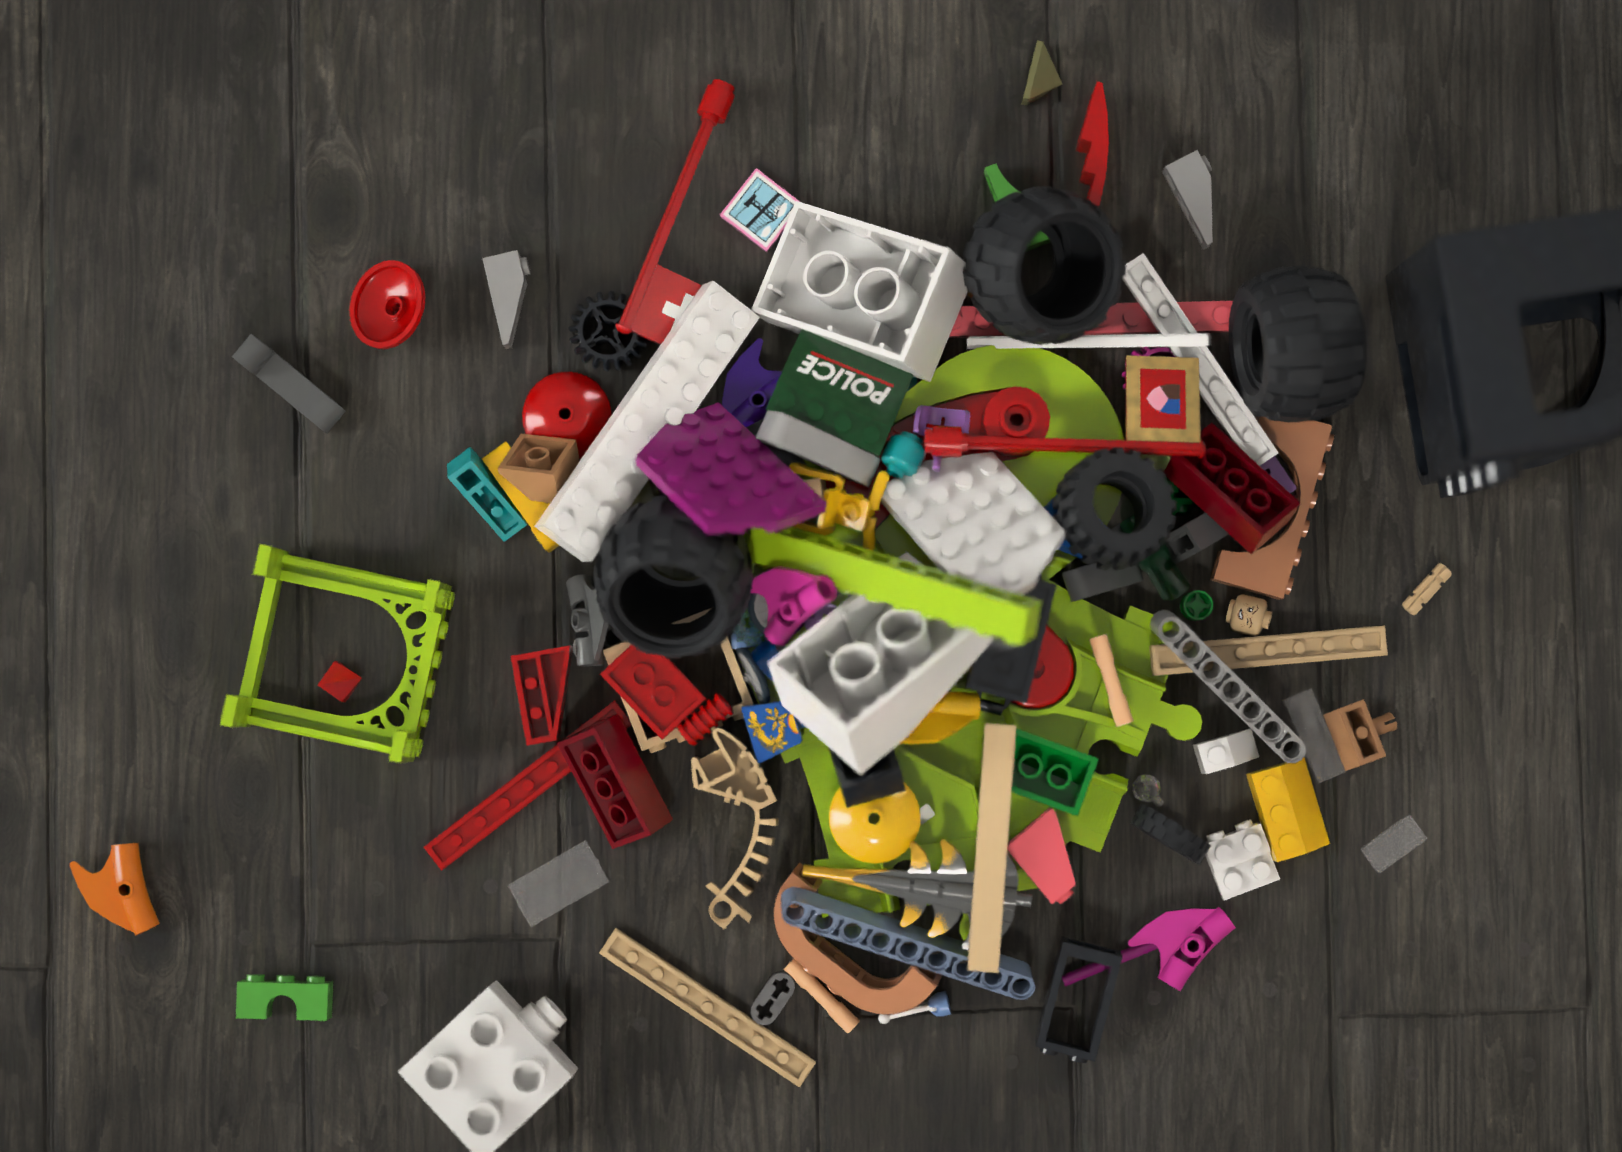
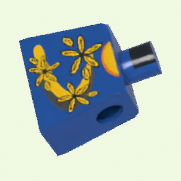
[741,701,806,763]

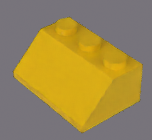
[1246,757,1330,862]

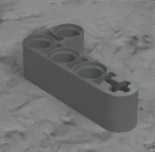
[232,334,346,434]

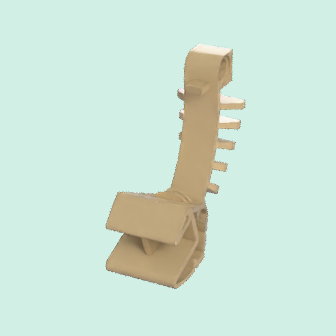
[691,728,779,929]

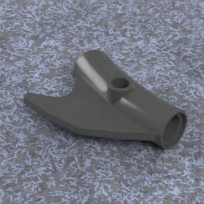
[566,574,608,667]

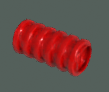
[677,693,734,746]

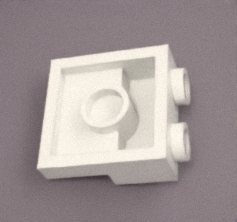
[1205,819,1280,901]

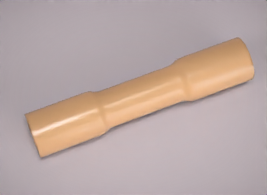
[1089,634,1134,727]
[783,959,860,1034]

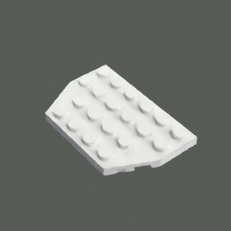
[880,452,1065,595]

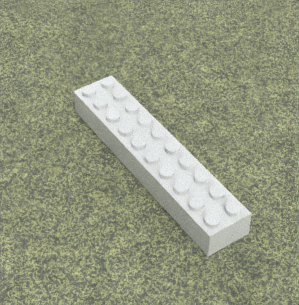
[534,281,760,562]

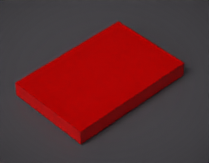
[600,644,707,740]

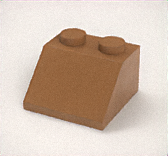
[498,434,580,504]

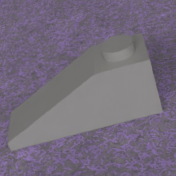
[1162,150,1213,250]
[482,250,530,349]

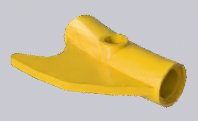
[900,691,980,744]

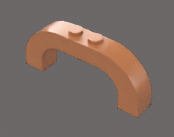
[774,862,942,1014]

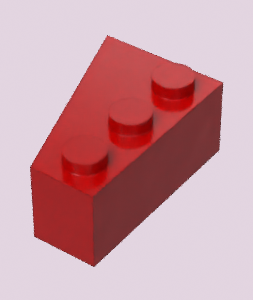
[511,645,573,746]

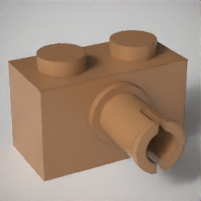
[1323,699,1397,771]

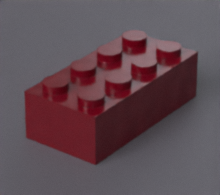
[1164,422,1301,555]

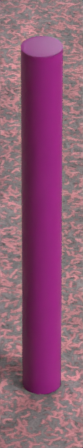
[1062,943,1158,987]

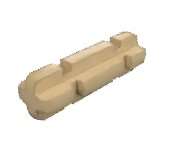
[1402,563,1452,615]

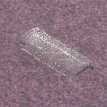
[1282,688,1346,783]

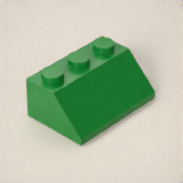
[1011,728,1098,816]

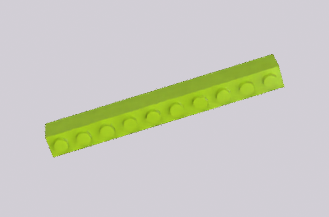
[748,526,1041,645]

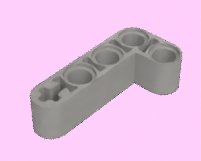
[756,411,881,487]

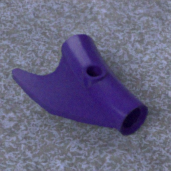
[722,338,782,427]

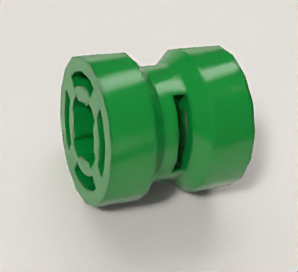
[1180,590,1213,621]

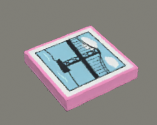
[720,168,800,252]

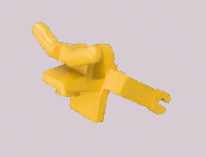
[789,462,889,551]

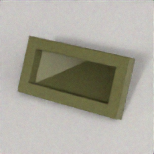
[1021,40,1062,105]

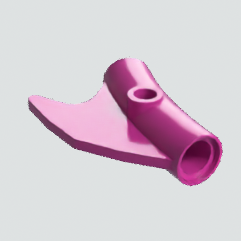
[751,567,837,646]
[1128,907,1236,991]

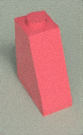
[1007,807,1076,904]

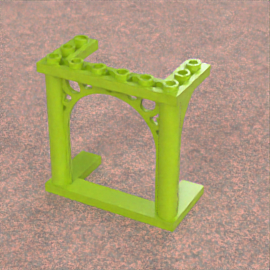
[220,544,455,763]

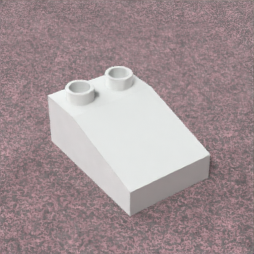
[751,201,968,382]
[768,552,993,775]

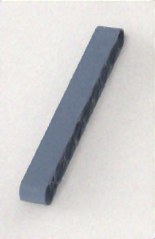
[781,887,1035,1000]

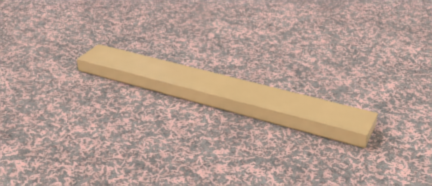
[1149,625,1388,676]
[967,723,1016,973]
[599,927,816,1087]

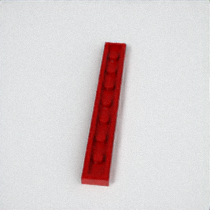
[424,700,632,871]

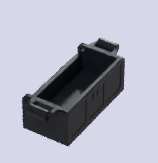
[965,574,1057,716]

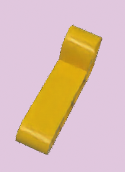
[482,441,560,553]

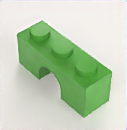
[236,974,333,1021]

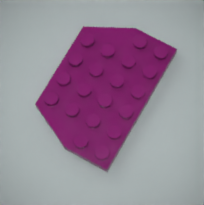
[635,402,827,534]

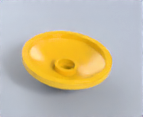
[829,782,920,863]

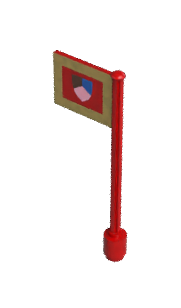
[924,356,1206,459]

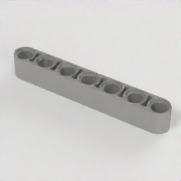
[1150,610,1306,764]

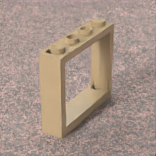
[603,608,754,753]

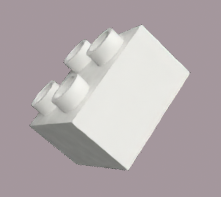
[398,980,578,1152]

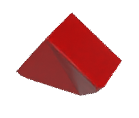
[318,661,362,703]

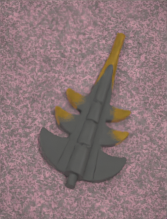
[803,838,1032,949]

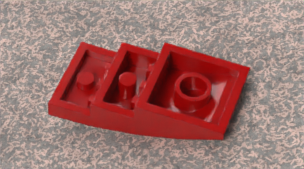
[1075,81,1109,208]

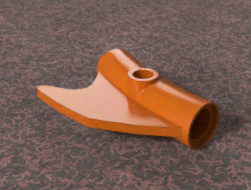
[69,843,160,936]

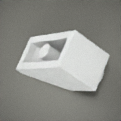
[1193,728,1259,774]

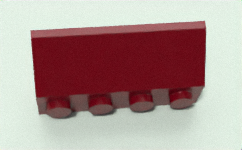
[557,713,673,849]

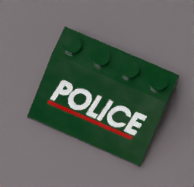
[766,329,913,457]

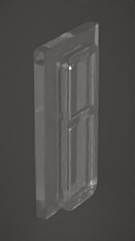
[507,840,610,927]

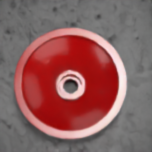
[350,260,425,349]
[522,372,612,459]

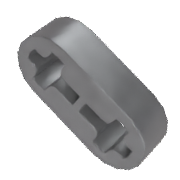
[751,972,795,1025]

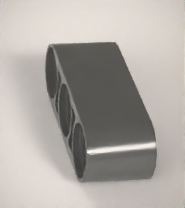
[1062,563,1144,602]

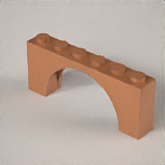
[1210,416,1334,600]

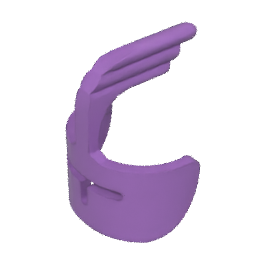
[913,405,970,472]

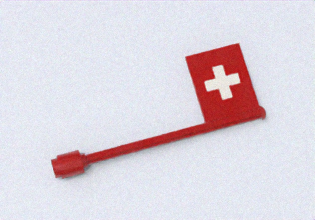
[615,79,735,345]

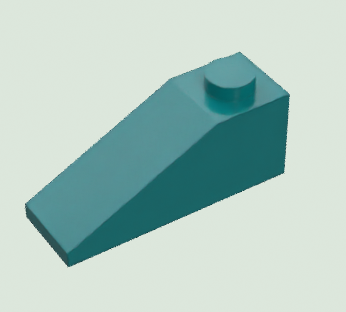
[447,447,528,542]

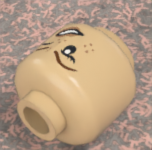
[1226,594,1272,637]

